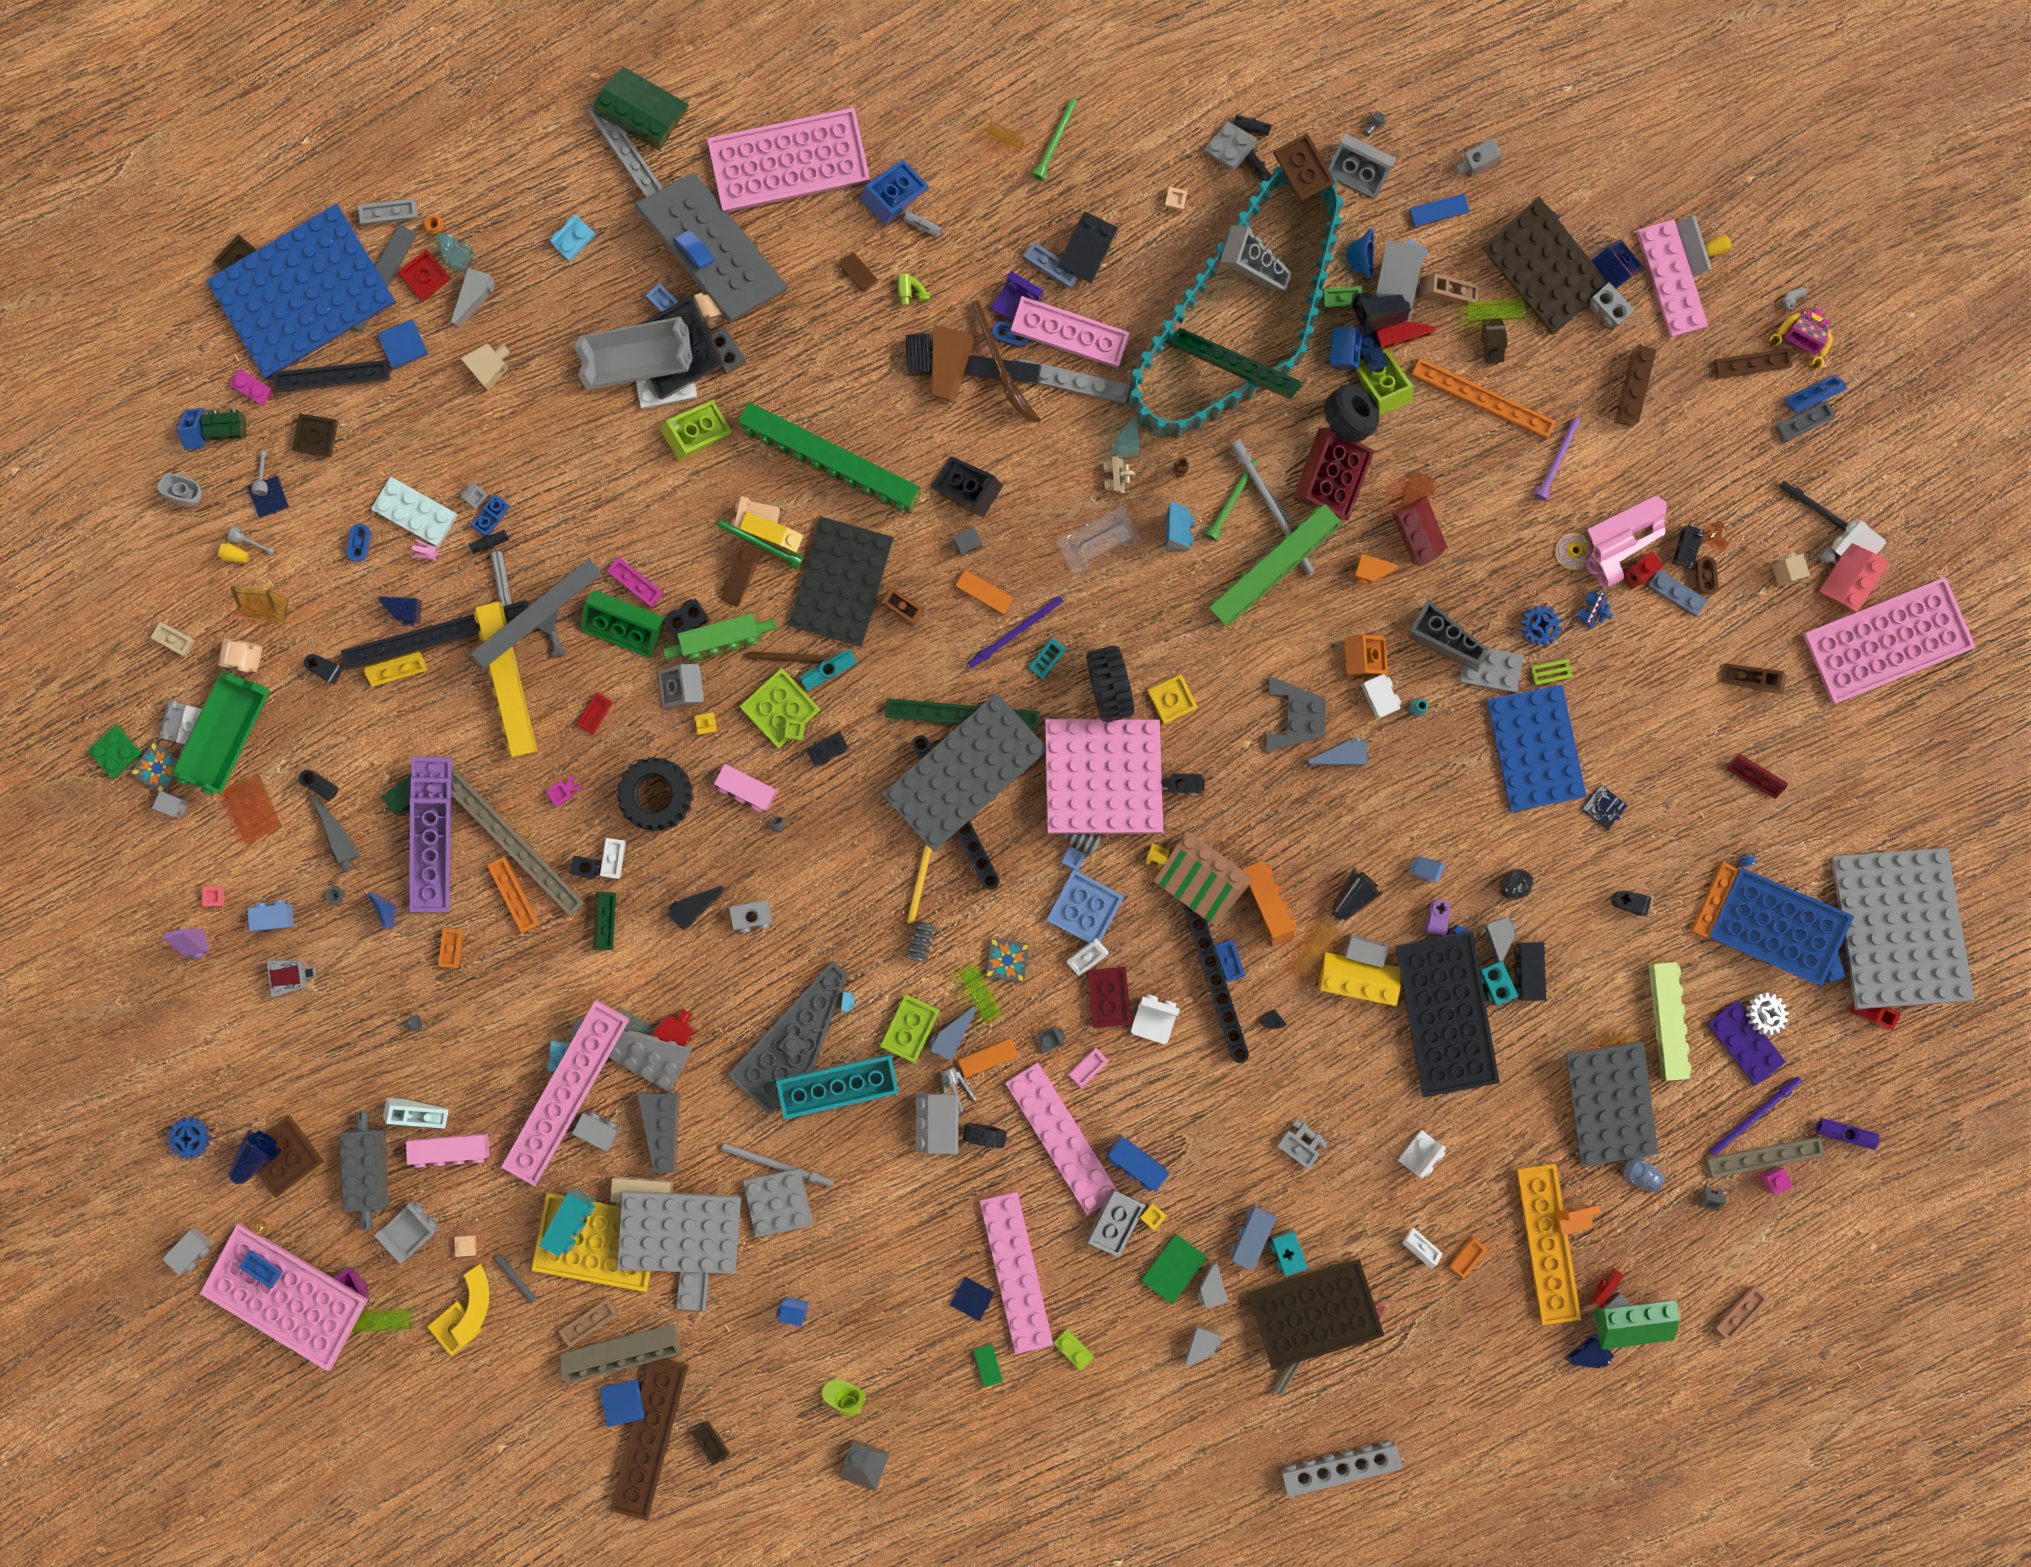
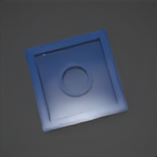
[378,319,429,370]
[600,1379,645,1427]

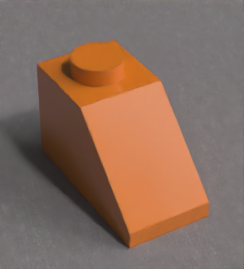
[1353,554,1399,585]

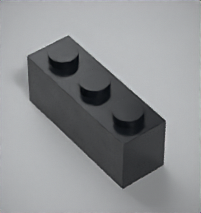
[1514,942,1546,1001]

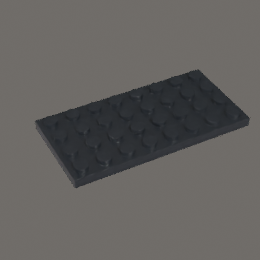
[1395,931,1500,1097]

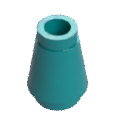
[1409,698,1428,717]

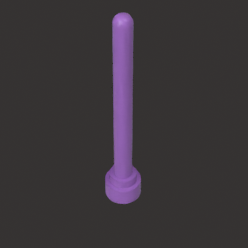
[1533,417,1580,501]

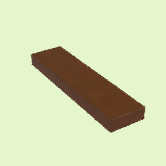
[1713,348,1793,379]

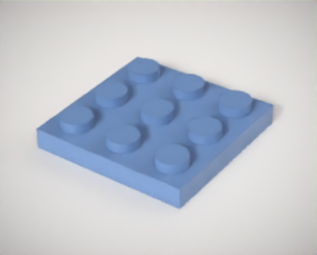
[1047,869,1125,943]

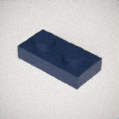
[1360,333,1388,373]

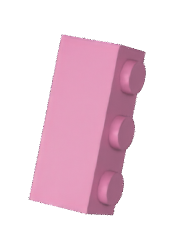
[714,764,778,812]

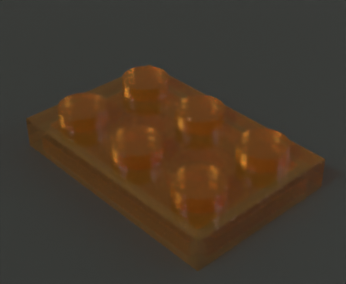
[222,775,282,844]

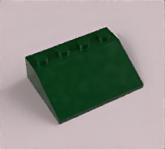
[593,67,689,151]

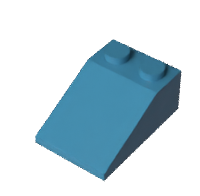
[1165,502,1194,551]

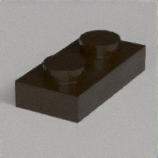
[692,1420,730,1466]

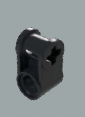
[304,654,344,685]
[1611,891,1652,917]

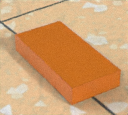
[1448,1236,1488,1279]

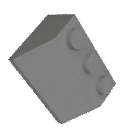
[1328,134,1396,199]
[915,1092,959,1154]

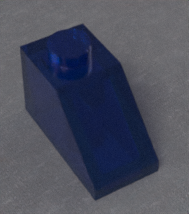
[378,597,422,627]
[1565,1334,1615,1368]

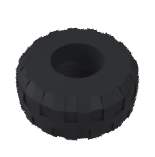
[1324,385,1379,442]

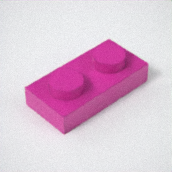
[229,369,274,406]

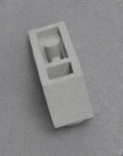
[451,268,495,328]

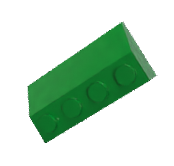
[580,589,665,658]
[1594,1300,1680,1350]

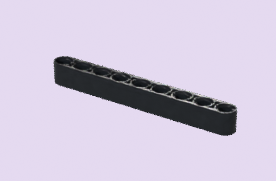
[912,735,999,890]
[1183,904,1249,1063]

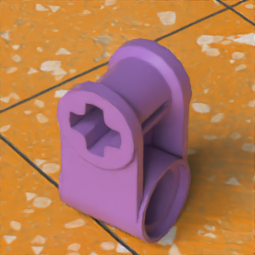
[1425,899,1450,937]

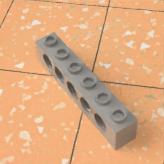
[1280,1440,1403,1497]

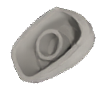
[157,474,203,507]

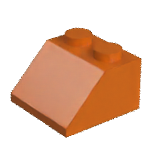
[1344,635,1388,676]

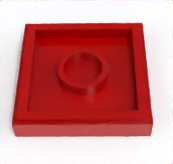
[397,249,452,302]

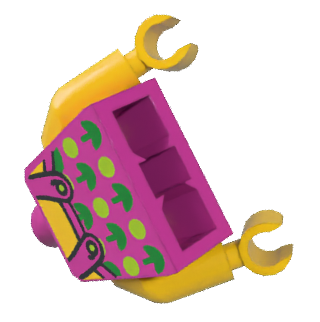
[1768,308,1833,369]

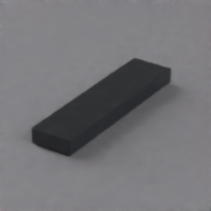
[964,355,1042,385]

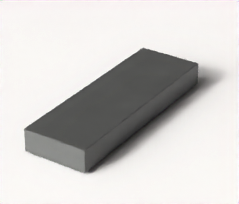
[1775,400,1836,443]

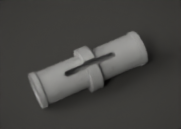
[903,210,942,238]

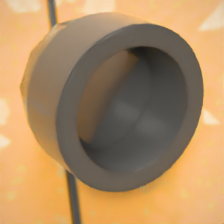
[769,816,785,833]
[406,1015,422,1031]

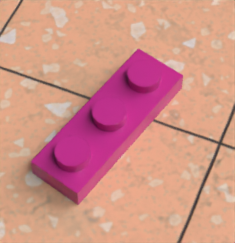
[607,556,664,607]

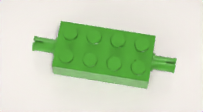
[663,613,778,662]

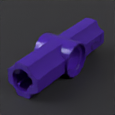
[1816,1118,1880,1150]

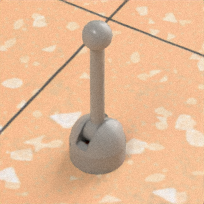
[251,450,268,496]
[228,526,274,555]
[1817,546,1837,565]

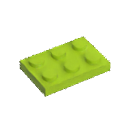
[880,994,940,1063]

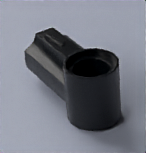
[299,770,339,802]

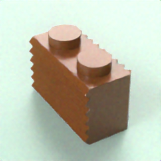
[882,587,925,626]

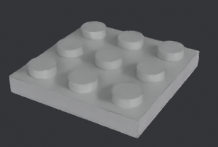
[743,1168,813,1237]

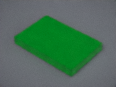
[1141,1233,1207,1304]

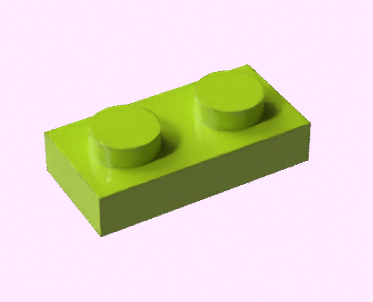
[1053,1328,1095,1371]

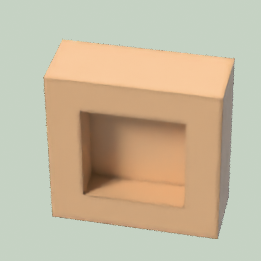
[1165,187,1188,211]
[455,1235,477,1257]

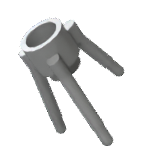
[940,1068,977,1112]

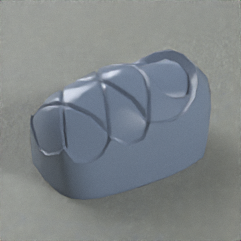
[1623,1158,1665,1193]

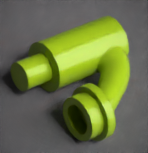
[897,274,931,306]

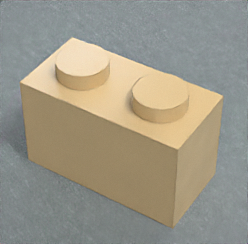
[1772,553,1810,587]

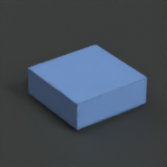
[1061,846,1087,871]

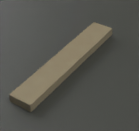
[1705,1136,1825,1179]

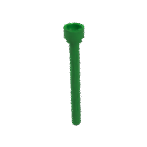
[717,520,803,569]

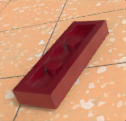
[1726,753,1788,799]

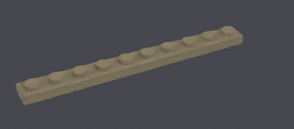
[452,767,585,916]

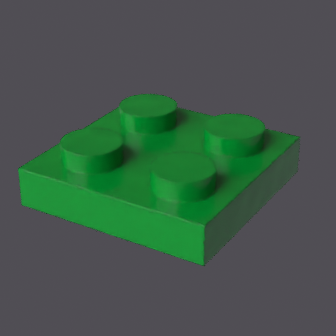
[87,725,144,779]

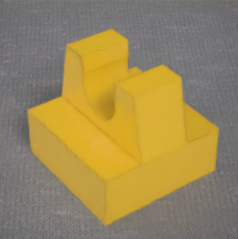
[695,712,718,735]
[1146,843,1170,870]

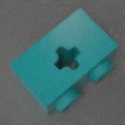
[1269,1229,1308,1276]

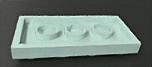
[372,476,458,547]

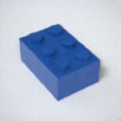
[1107,1134,1170,1192]

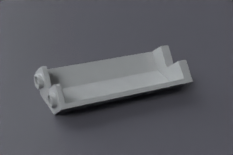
[574,317,692,390]

